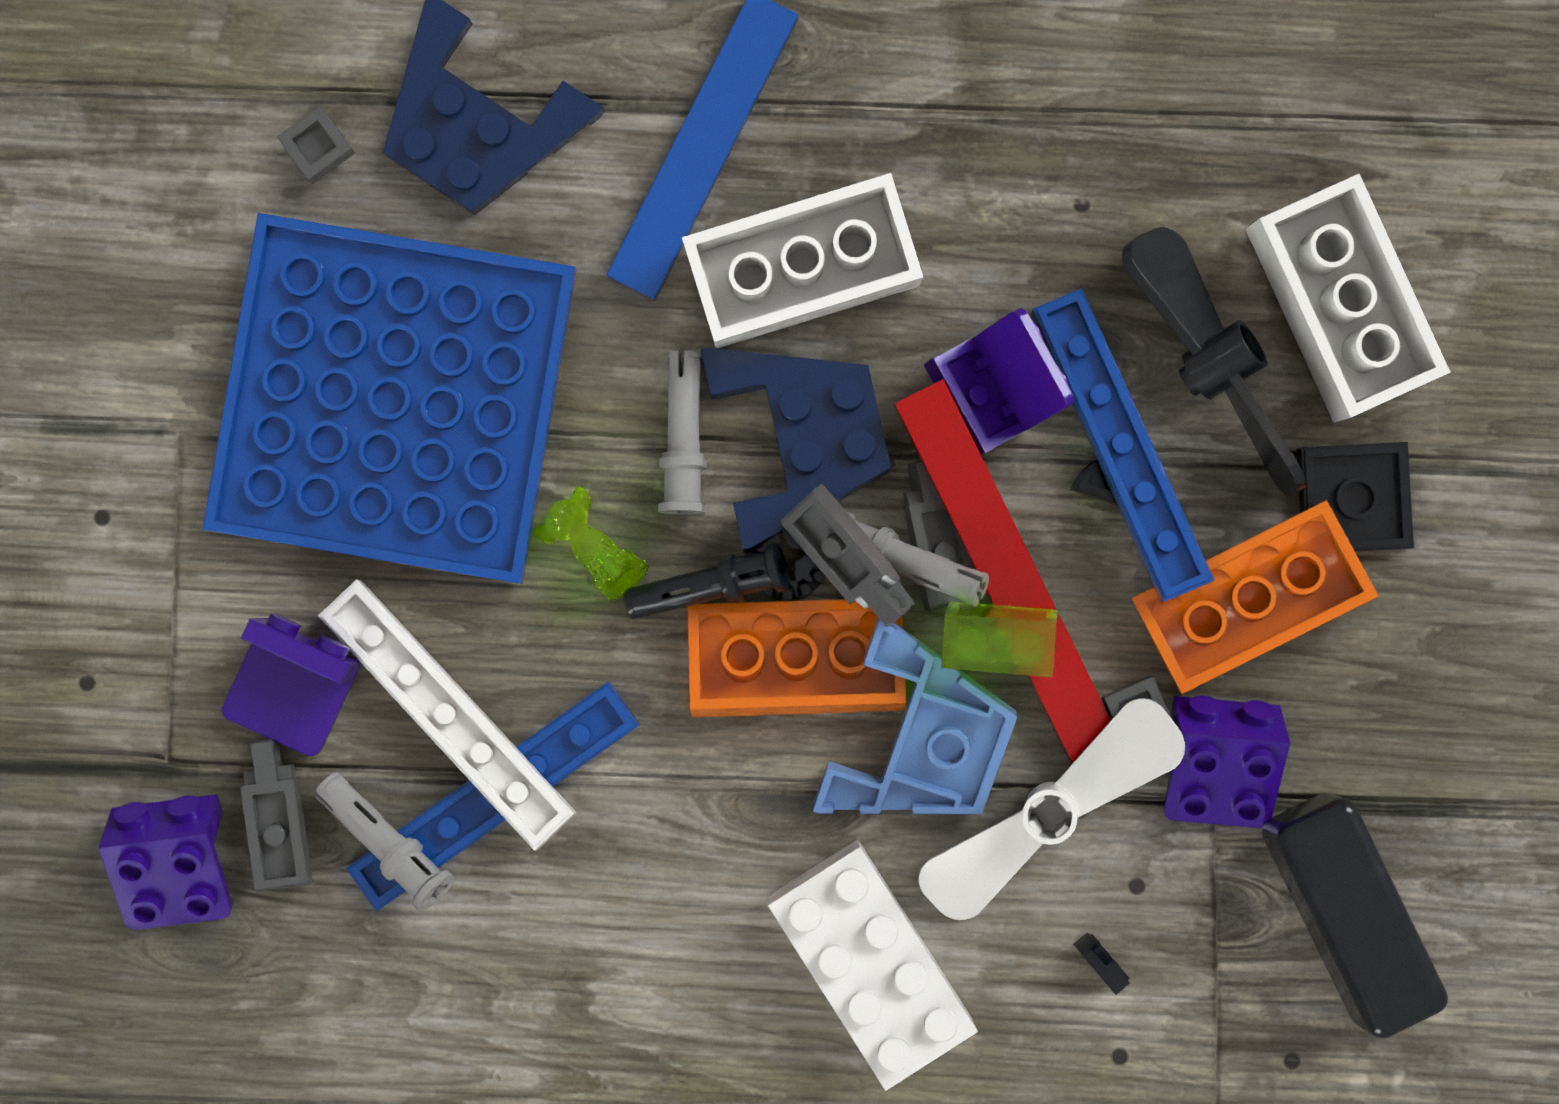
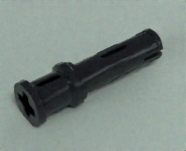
[624,543,790,619]

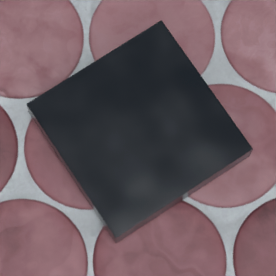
[1297,442,1414,551]

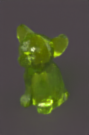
[534,486,649,600]

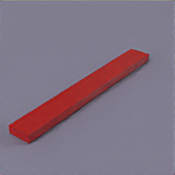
[893,379,1111,764]

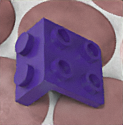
[924,308,1074,455]
[222,613,362,756]
[1164,695,1290,828]
[98,794,233,930]

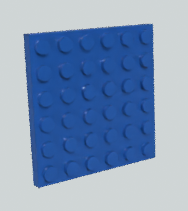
[202,213,577,584]

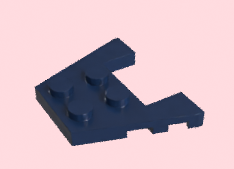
[383,0,604,215]
[701,348,891,553]

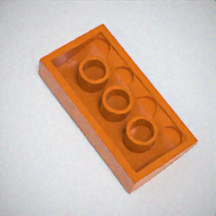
[1131,500,1379,696]
[688,599,907,718]

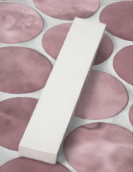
[318,579,577,851]

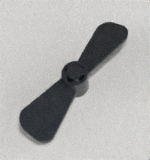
[1122,227,1306,497]

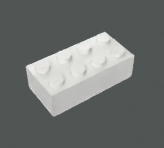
[682,173,923,348]
[1245,174,1451,422]
[768,839,978,1091]

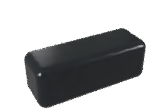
[1262,793,1448,1039]

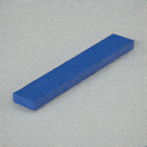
[607,0,798,301]
[1032,288,1214,603]
[346,681,640,912]

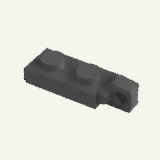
[903,461,980,611]
[780,484,915,627]
[240,739,313,892]

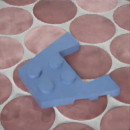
[813,617,1018,814]

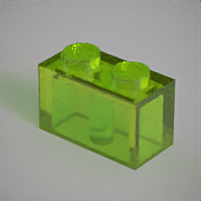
[941,601,1058,677]

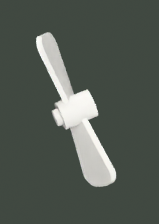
[919,698,1185,920]

